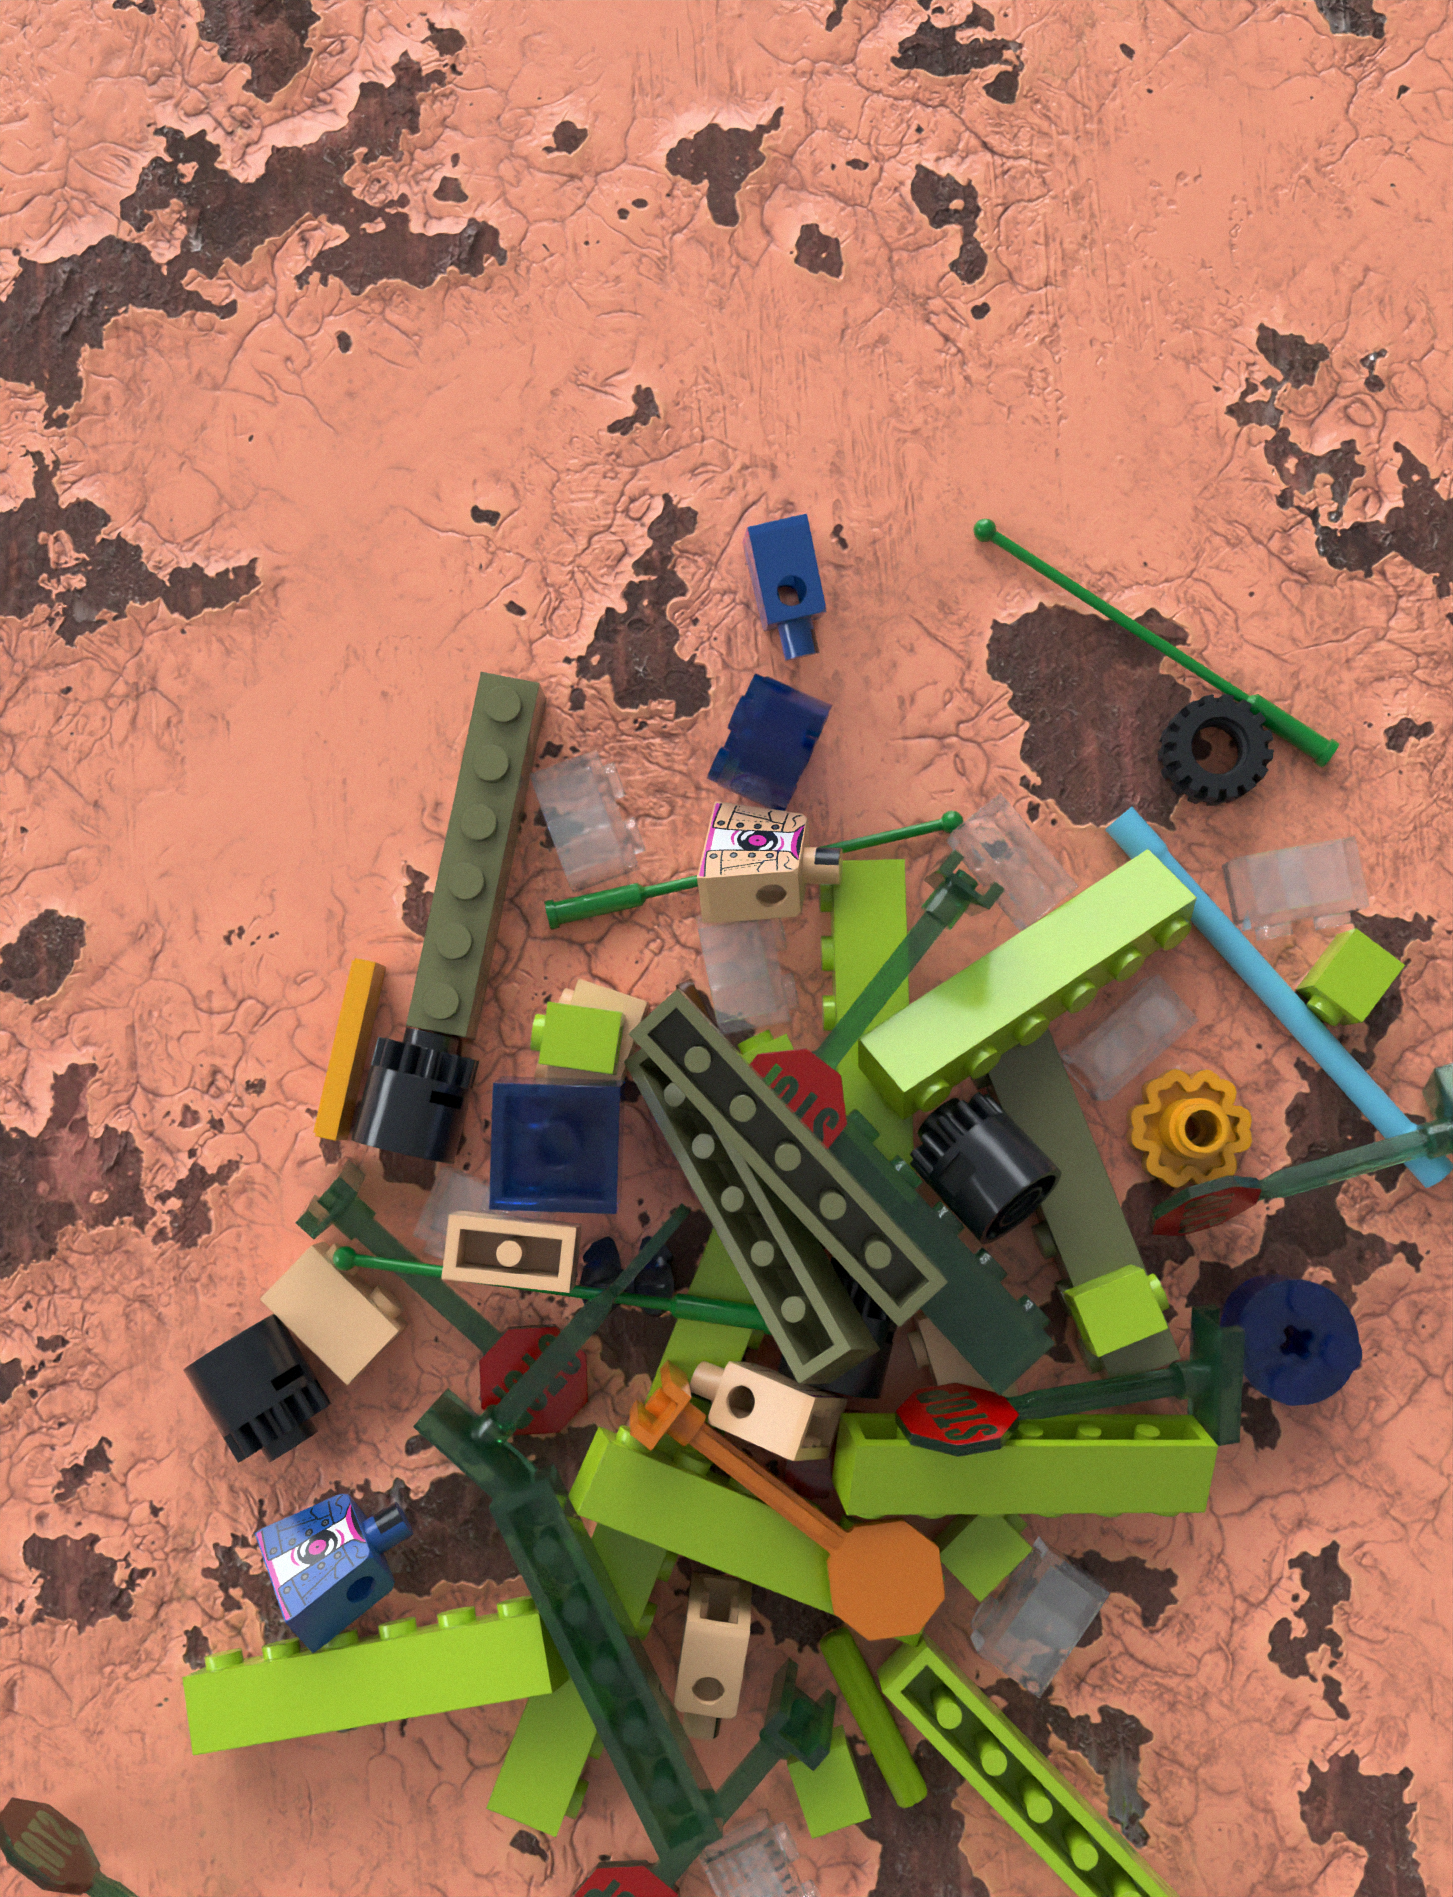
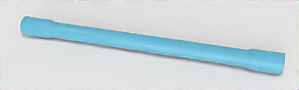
[1105,807,1453,1188]

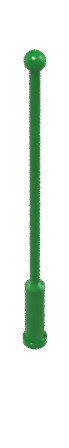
[973,518,1339,768]
[544,810,964,930]
[333,1246,772,1335]

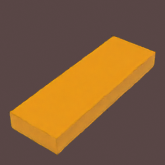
[313,958,386,1141]

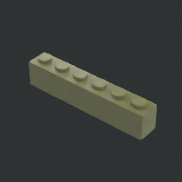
[406,672,547,1040]
[629,989,948,1327]
[970,1028,1181,1386]
[624,1048,880,1384]

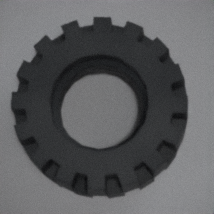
[1157,694,1274,806]

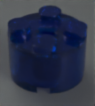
[707,673,833,811]
[1217,1274,1362,1406]

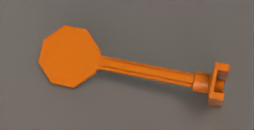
[630,1359,945,1641]

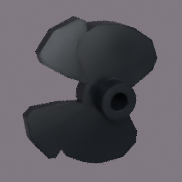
[580,1236,675,1319]

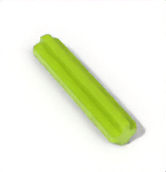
[820,1627,928,1808]

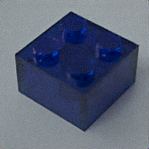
[489,1076,625,1214]

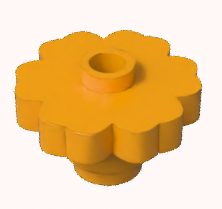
[1126,1069,1252,1188]

